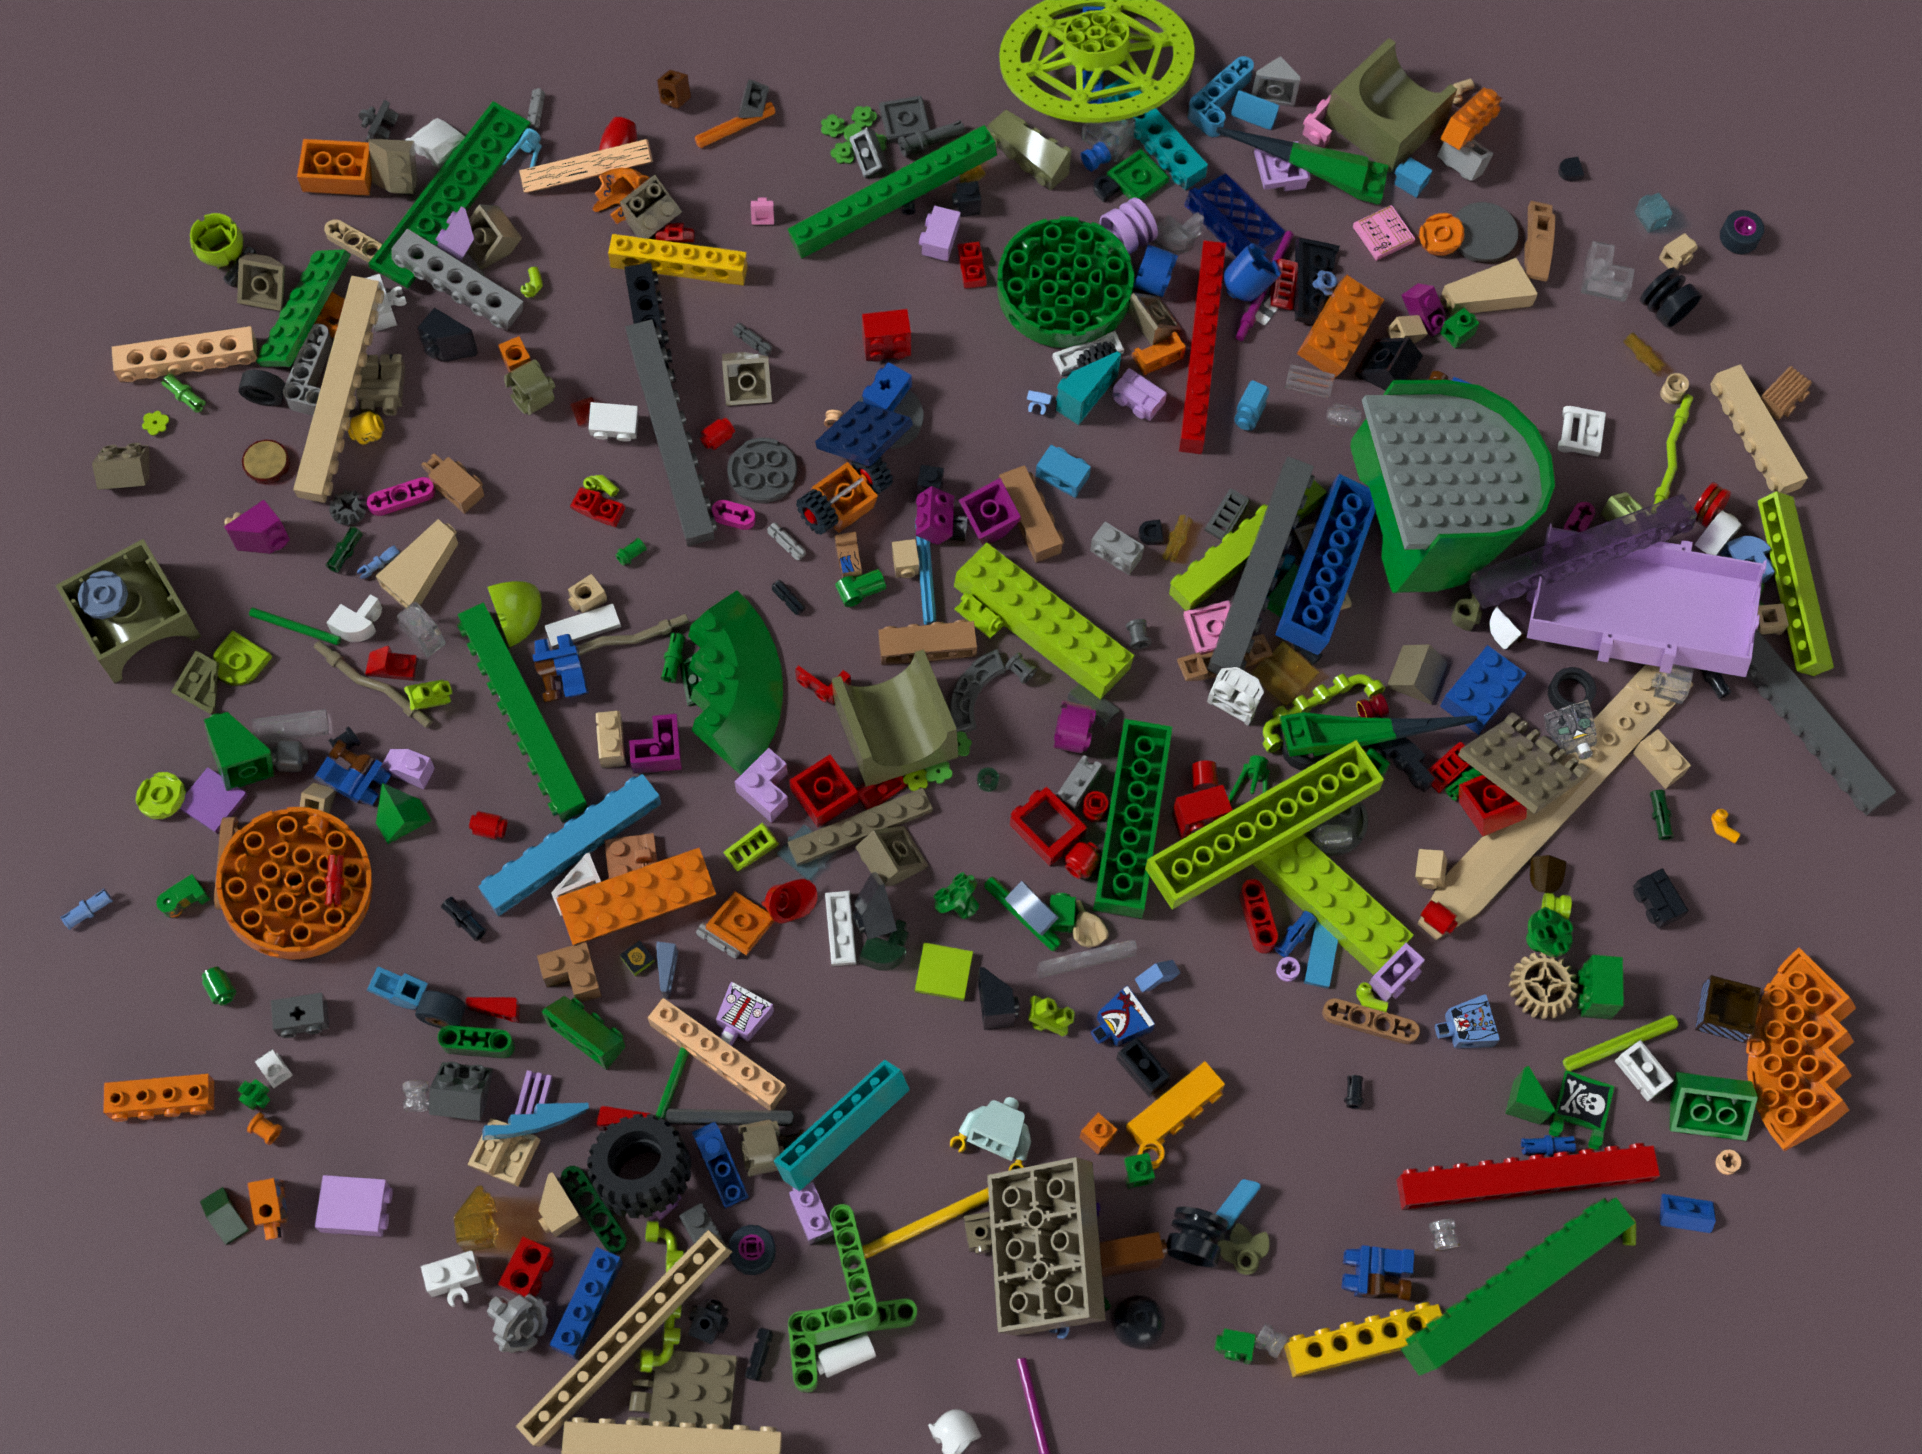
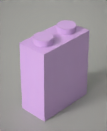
[315,1175,393,1237]

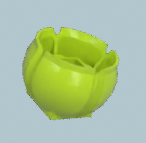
[190,213,244,269]

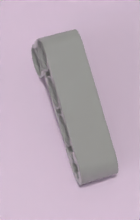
[283,324,333,416]

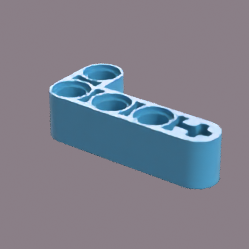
[1187,56,1254,137]

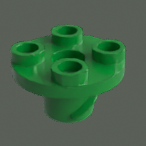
[933,872,979,919]
[1526,907,1573,957]

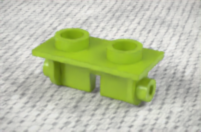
[954,592,1004,638]

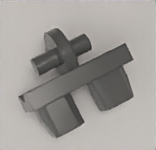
[359,100,399,142]

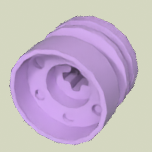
[1100,197,1158,254]

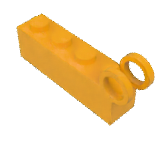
[1125,1061,1225,1170]

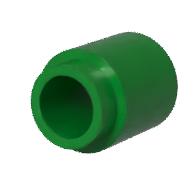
[201,966,236,1006]

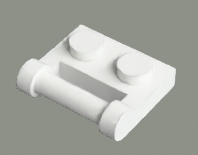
[1558,406,1606,457]

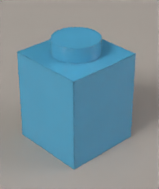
[1394,157,1432,198]

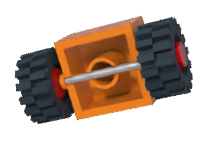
[796,457,893,535]

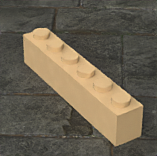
[1710,364,1808,494]

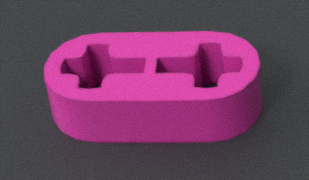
[712,500,756,530]
[1563,502,1595,533]

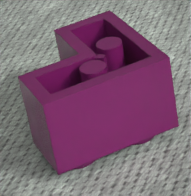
[629,714,682,774]

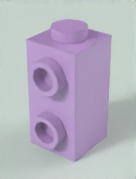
[789,1182,834,1245]

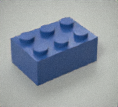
[1440,645,1527,735]

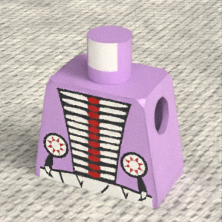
[716,982,774,1046]

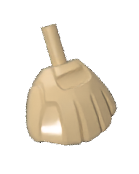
[1073,900,1109,948]

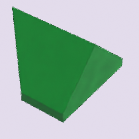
[376,783,432,844]

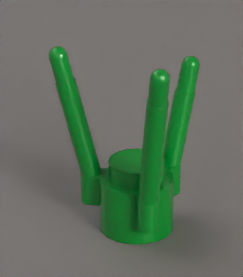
[1228,755,1270,803]

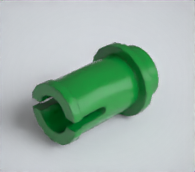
[615,538,647,566]

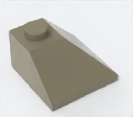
[237,253,285,311]
[722,352,772,406]

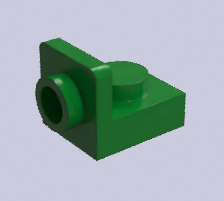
[1124,1153,1155,1189]

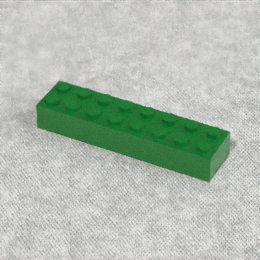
[1093,719,1173,919]

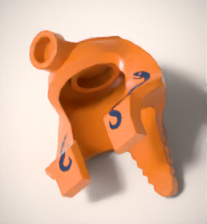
[593,167,649,224]

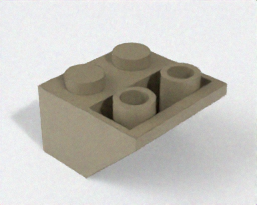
[620,175,682,239]
[92,443,149,490]

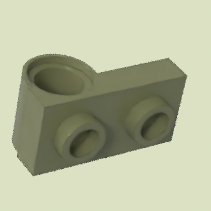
[1451,578,1488,632]

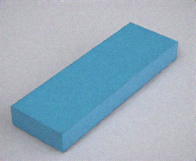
[1304,921,1338,989]

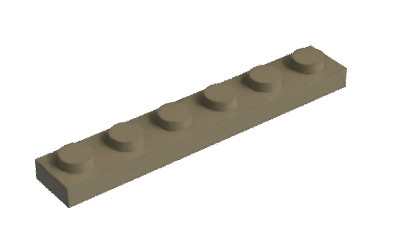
[788,788,933,867]

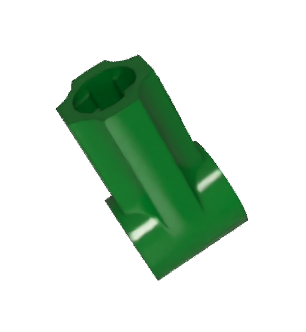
[835,569,886,607]

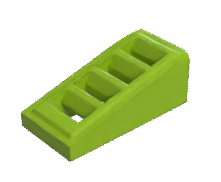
[723,822,780,872]

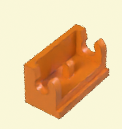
[1132,332,1186,376]

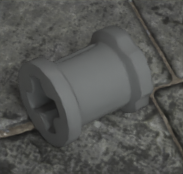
[1126,619,1152,649]
[1005,652,1037,684]

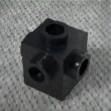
[688,1299,730,1345]

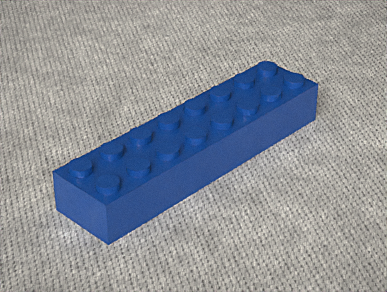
[1275,474,1376,655]

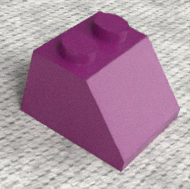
[959,478,1022,545]
[224,500,290,554]

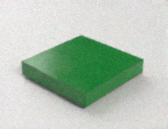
[1107,149,1170,201]

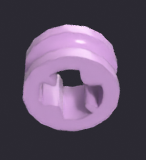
[1276,957,1300,982]

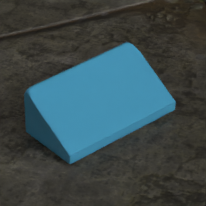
[1231,91,1279,130]
[1216,1179,1260,1230]

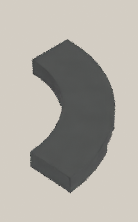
[950,649,1006,733]

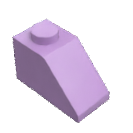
[381,749,435,789]

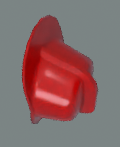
[761,879,818,924]

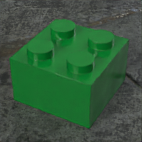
[1577,955,1624,1020]

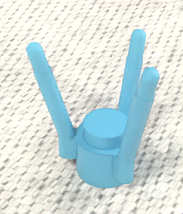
[502,129,542,168]

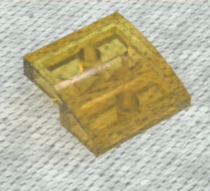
[1250,641,1319,706]

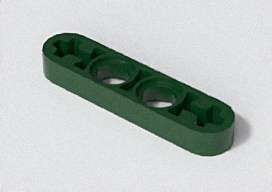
[561,1166,627,1254]

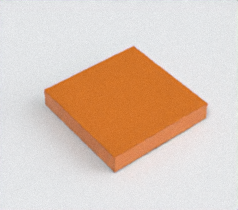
[706,891,775,956]

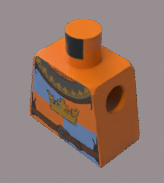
[248,1178,288,1240]

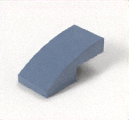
[1005,881,1059,936]

